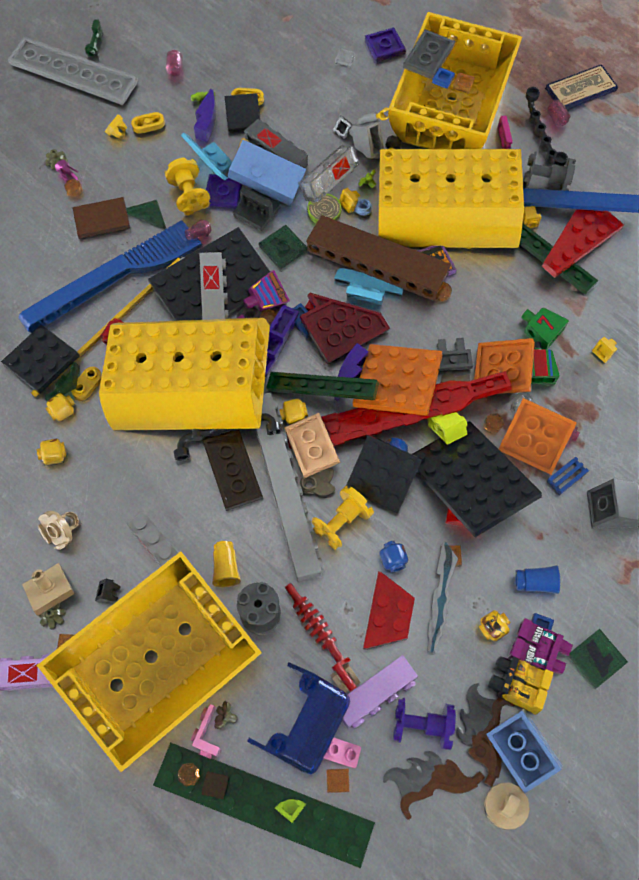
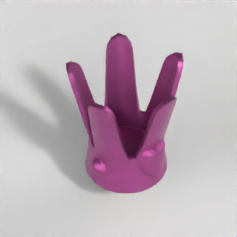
[55,160,79,185]

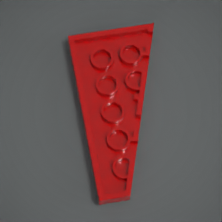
[542,209,624,278]

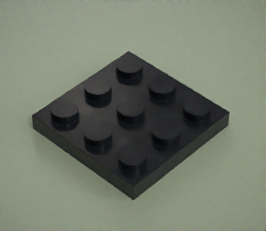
[1,324,80,394]
[346,435,423,513]

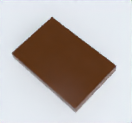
[72,197,130,239]

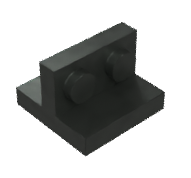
[233,187,281,231]

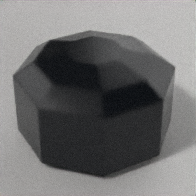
[385,135,402,149]

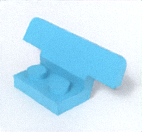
[181,132,232,180]
[334,268,403,305]

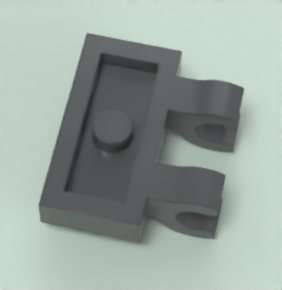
[437,338,473,371]

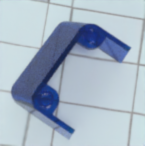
[247,662,350,775]

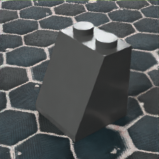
[587,478,639,528]

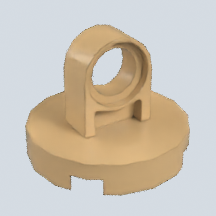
[38,511,79,549]
[484,783,530,829]

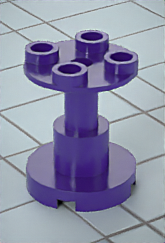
[393,698,456,750]

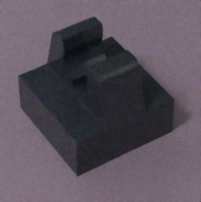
[95,578,121,603]

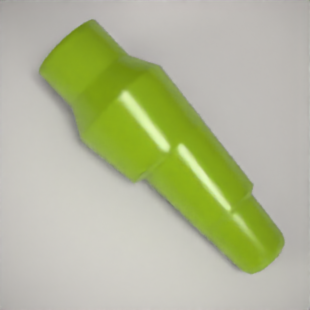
[191,92,215,102]

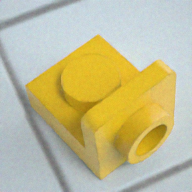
[523,206,542,229]

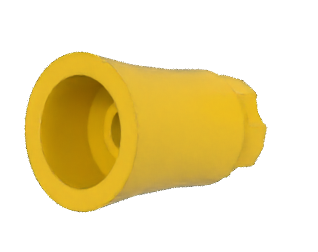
[212,541,241,587]

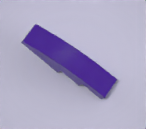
[265,305,299,378]

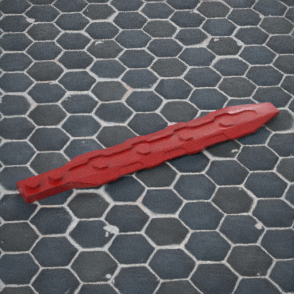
[287,371,512,449]

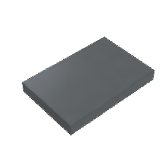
[403,29,455,80]

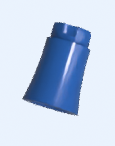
[515,565,560,594]

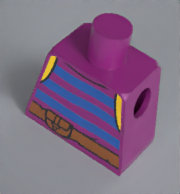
[243,270,290,312]

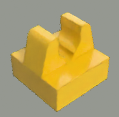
[104,114,127,138]
[339,188,361,213]
[592,337,617,363]

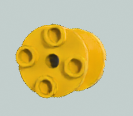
[164,157,210,216]
[312,486,374,550]

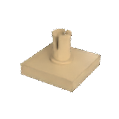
[22,563,74,616]

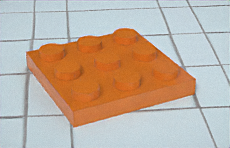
[474,338,535,394]
[499,398,577,475]

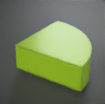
[275,799,306,823]

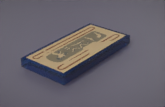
[545,64,618,112]

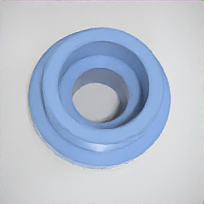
[355,199,372,216]

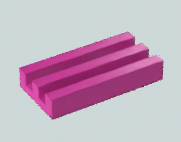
[497,115,513,149]

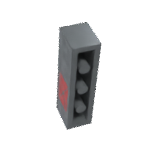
[245,119,308,168]

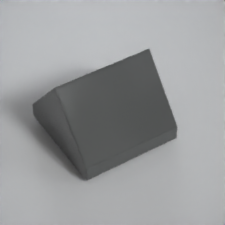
[333,115,353,139]

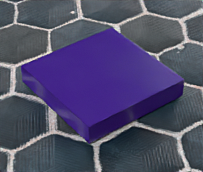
[365,27,406,62]
[206,174,242,209]

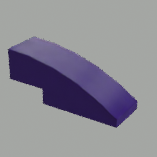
[194,89,216,142]
[334,343,368,401]

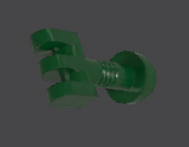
[85,19,103,57]

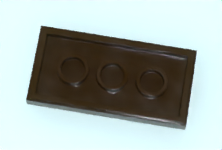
[202,430,263,511]

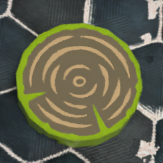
[307,193,342,223]

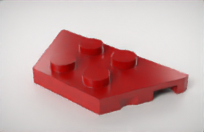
[363,571,415,650]

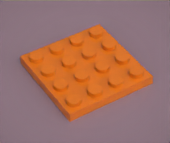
[352,344,443,416]

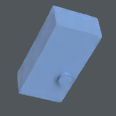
[228,140,306,206]

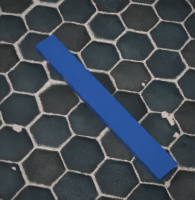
[523,188,639,213]

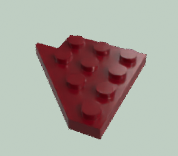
[300,293,390,364]

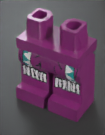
[508,618,573,674]

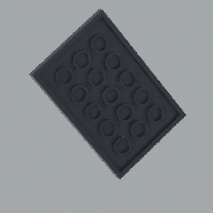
[148,227,270,321]
[412,421,542,538]

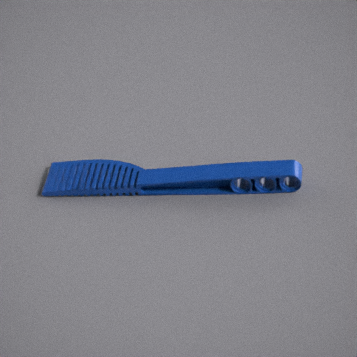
[19,220,202,333]

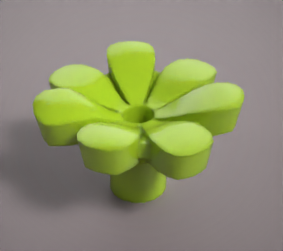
[358,169,376,188]

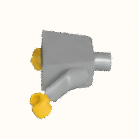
[350,107,395,159]

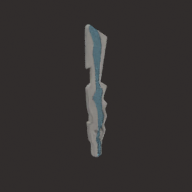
[427,542,458,653]

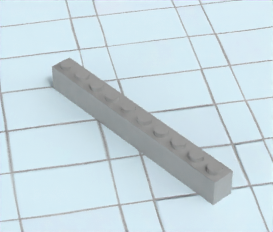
[256,393,324,582]

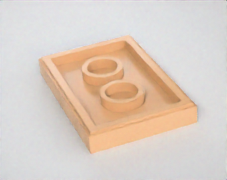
[284,413,341,478]

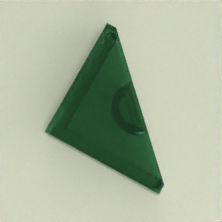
[126,200,166,229]
[44,362,79,401]

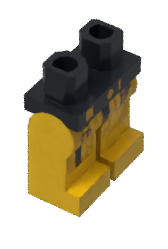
[488,656,554,715]

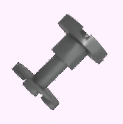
[523,151,576,191]
[237,582,281,635]

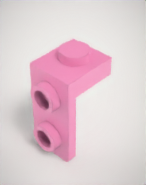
[191,704,221,759]
[307,733,361,768]

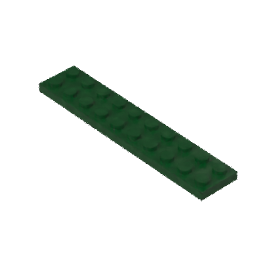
[153,742,375,868]

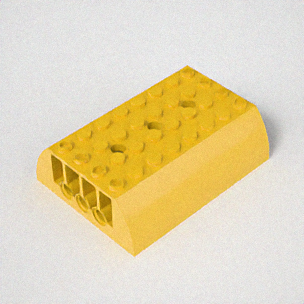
[388,12,522,149]
[378,149,524,248]
[99,318,270,430]
[36,551,262,772]

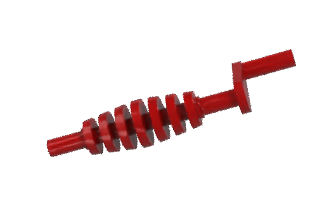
[285,583,357,692]

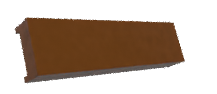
[306,215,451,301]

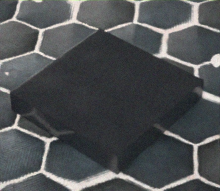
[224,93,260,131]

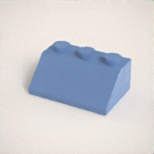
[486,709,563,794]

